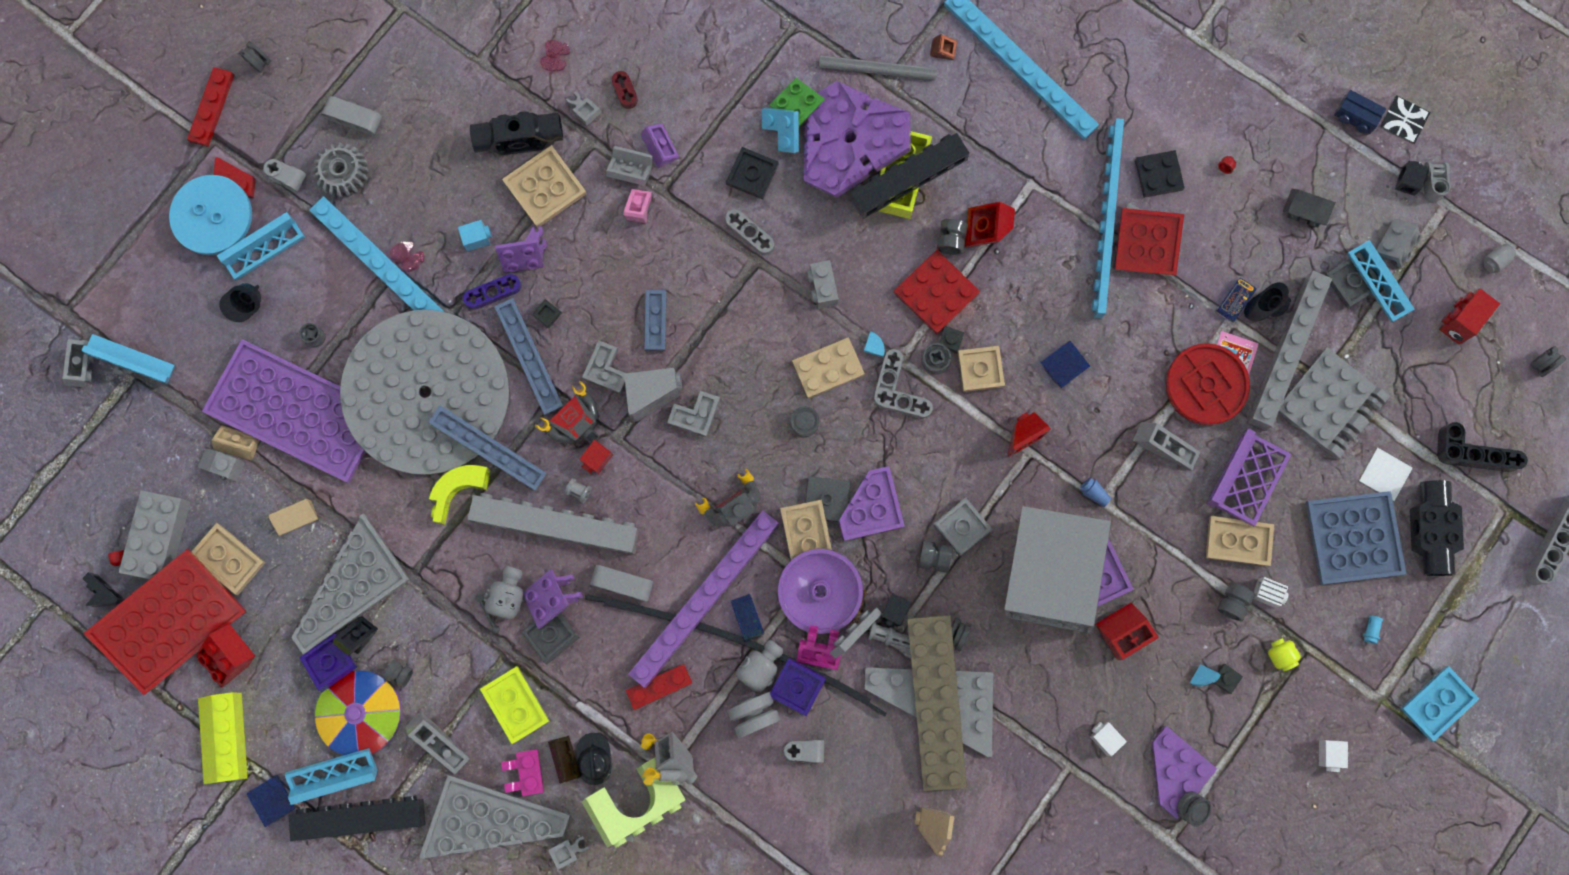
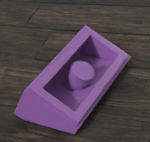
[641,123,679,168]

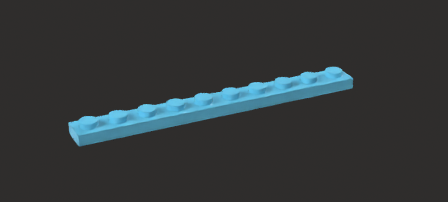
[944,0,1099,140]
[1091,118,1124,319]
[309,196,444,312]

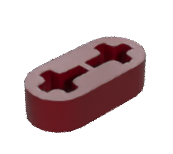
[612,71,638,109]

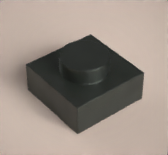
[532,299,562,329]
[939,326,965,353]
[1214,664,1243,694]

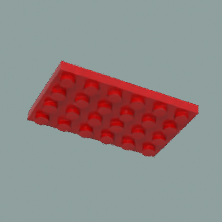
[83,548,246,695]

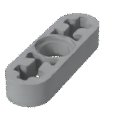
[725,209,774,255]

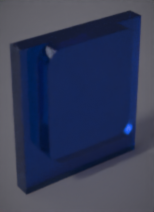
[1041,341,1090,388]
[246,775,296,827]

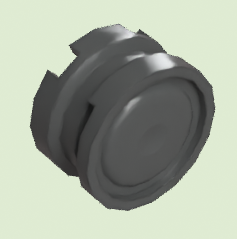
[239,41,271,73]
[921,343,951,374]
[1530,346,1567,377]
[790,406,819,438]
[952,618,972,652]
[1177,791,1211,827]

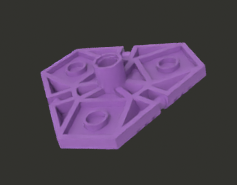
[804,81,911,198]

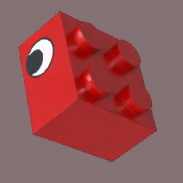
[1439,288,1500,345]

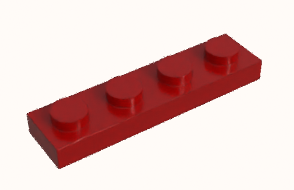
[187,67,234,147]

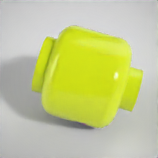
[1268,638,1301,672]

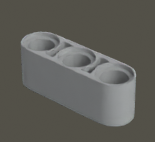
[321,96,382,136]
[589,565,654,602]

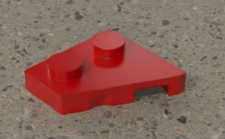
[213,157,256,198]

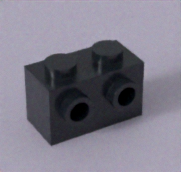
[1283,189,1336,228]

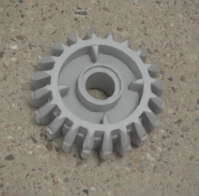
[313,142,369,197]

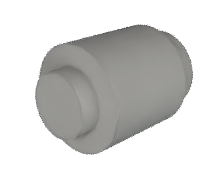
[1483,244,1516,273]

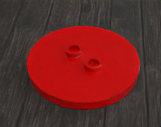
[1166,343,1250,426]

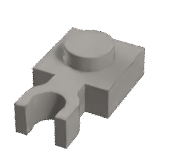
[566,91,601,125]
[548,836,589,870]

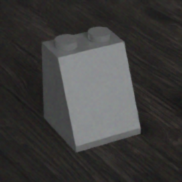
[624,368,683,422]

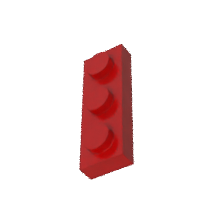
[626,664,693,710]

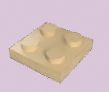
[958,346,1005,392]

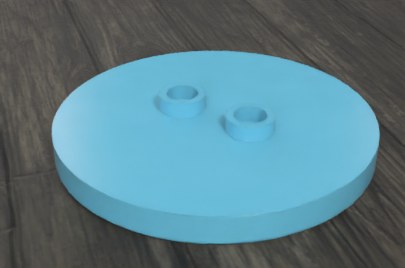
[169,175,252,255]

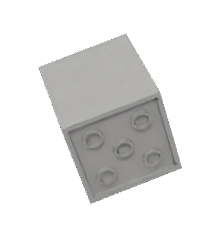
[1005,506,1111,634]

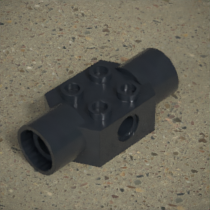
[470,112,564,156]
[1410,480,1464,576]

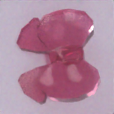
[540,40,570,72]
[389,241,425,272]

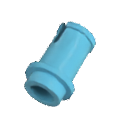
[1363,616,1383,644]

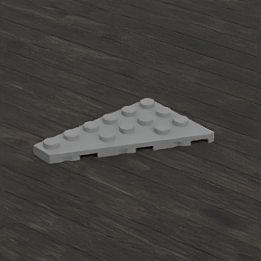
[291,514,410,655]
[864,668,993,757]
[419,775,571,859]

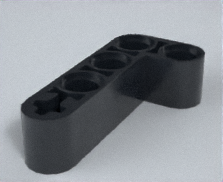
[1437,422,1528,472]

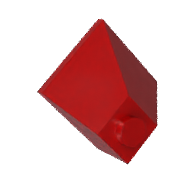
[965,202,1015,248]
[1007,412,1051,457]

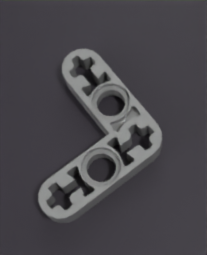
[874,349,933,419]

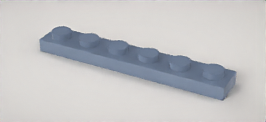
[494,298,564,416]
[428,405,547,490]

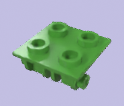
[769,78,825,126]

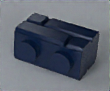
[1334,90,1386,134]

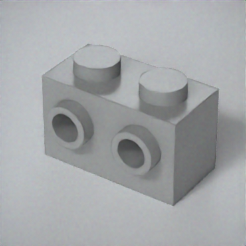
[807,260,839,309]
[62,339,94,388]

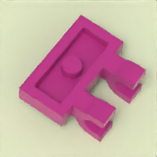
[796,625,841,670]
[501,749,544,796]

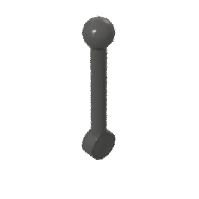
[475,594,500,634]

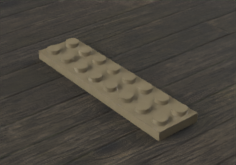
[907,615,967,791]

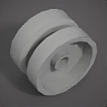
[727,692,781,739]

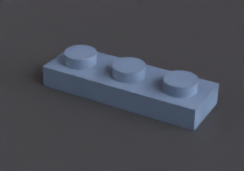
[645,290,667,351]

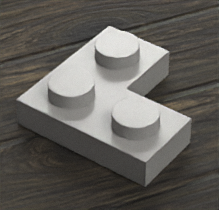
[582,340,626,394]
[667,391,720,437]

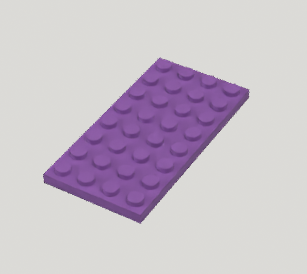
[202,339,366,483]

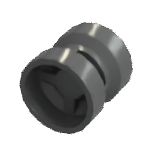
[299,323,325,347]
[383,660,413,688]

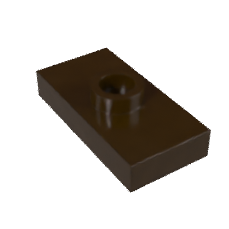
[548,736,581,784]

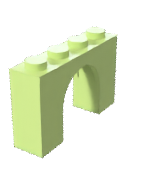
[581,757,685,848]

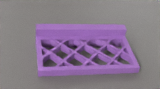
[1206,428,1291,527]

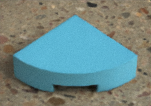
[864,331,885,358]
[1190,664,1221,687]

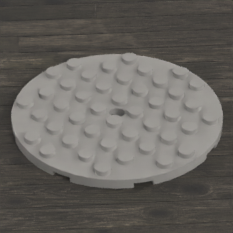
[340,310,509,475]

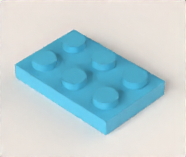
[1400,666,1479,742]

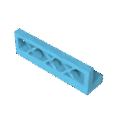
[217,212,305,281]
[1347,240,1415,323]
[82,334,175,384]
[285,748,378,805]

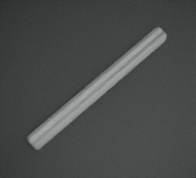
[819,56,937,80]

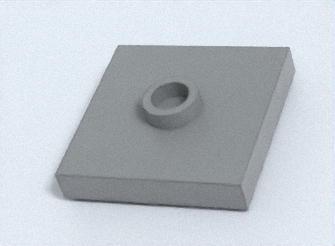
[933,498,993,556]

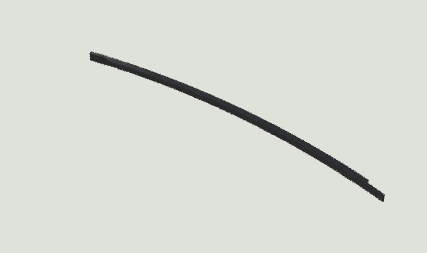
[585,595,887,717]

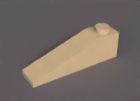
[914,807,954,857]

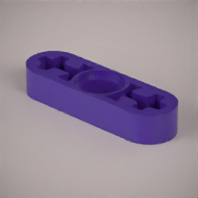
[463,274,521,310]

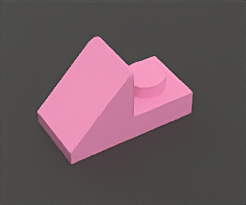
[623,189,652,223]

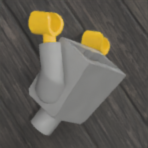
[640,732,697,785]

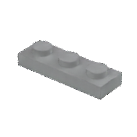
[830,607,882,659]

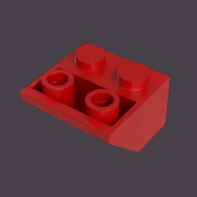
[1095,602,1159,661]
[196,624,255,688]

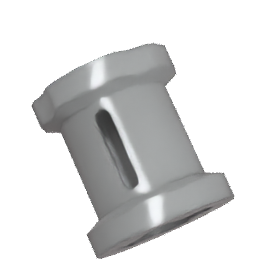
[564,478,592,503]

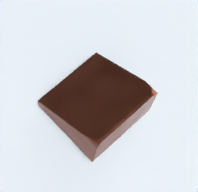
[930,34,957,60]

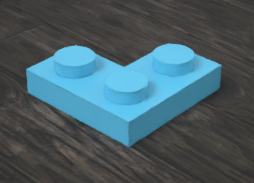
[762,108,799,153]

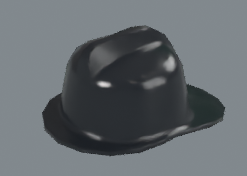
[1244,282,1291,322]
[219,283,261,322]
[576,733,612,785]

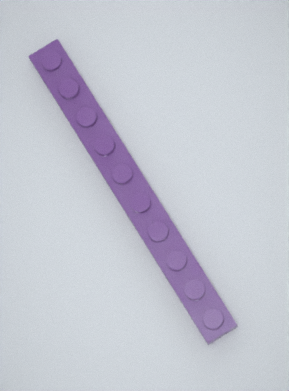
[628,510,780,689]

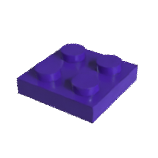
[299,633,357,693]
[770,658,827,716]

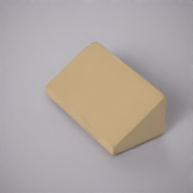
[212,425,260,460]
[268,499,318,536]

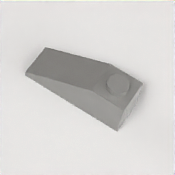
[1133,422,1200,470]
[405,711,470,774]

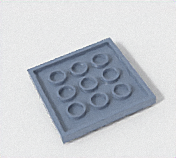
[1305,491,1407,585]

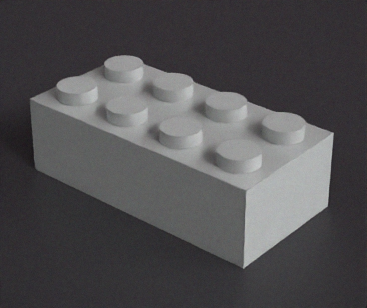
[118,491,191,579]

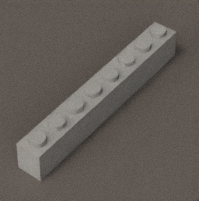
[1246,271,1332,431]
[467,493,639,555]

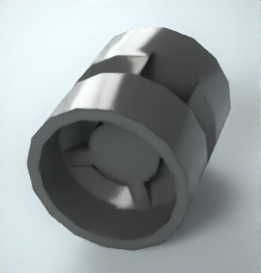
[937,219,968,255]
[918,540,953,573]
[1217,582,1255,622]

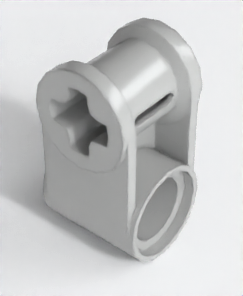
[264,159,306,193]
[1424,162,1450,202]
[783,740,824,762]

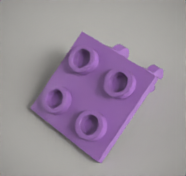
[495,226,547,273]
[523,570,583,629]

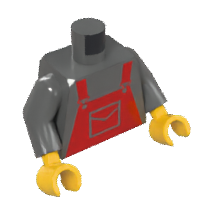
[535,381,600,445]
[695,469,761,527]

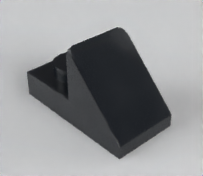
[82,572,124,607]
[332,616,378,656]

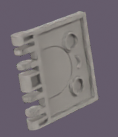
[1278,347,1390,460]

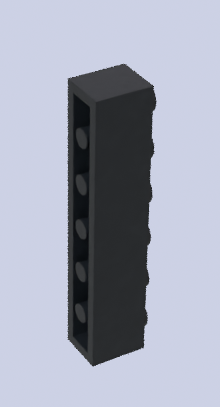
[850,133,970,219]
[289,795,425,841]

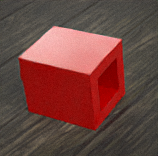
[579,440,613,474]

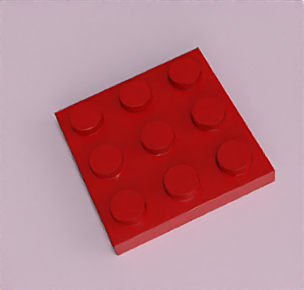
[1114,208,1184,276]
[893,250,980,335]

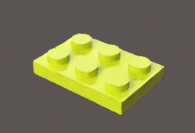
[480,666,550,744]

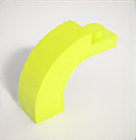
[429,465,491,525]

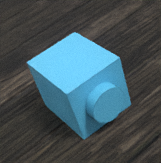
[458,220,492,251]

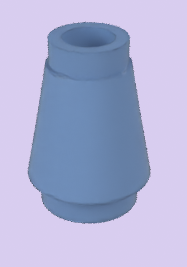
[1079,477,1111,507]

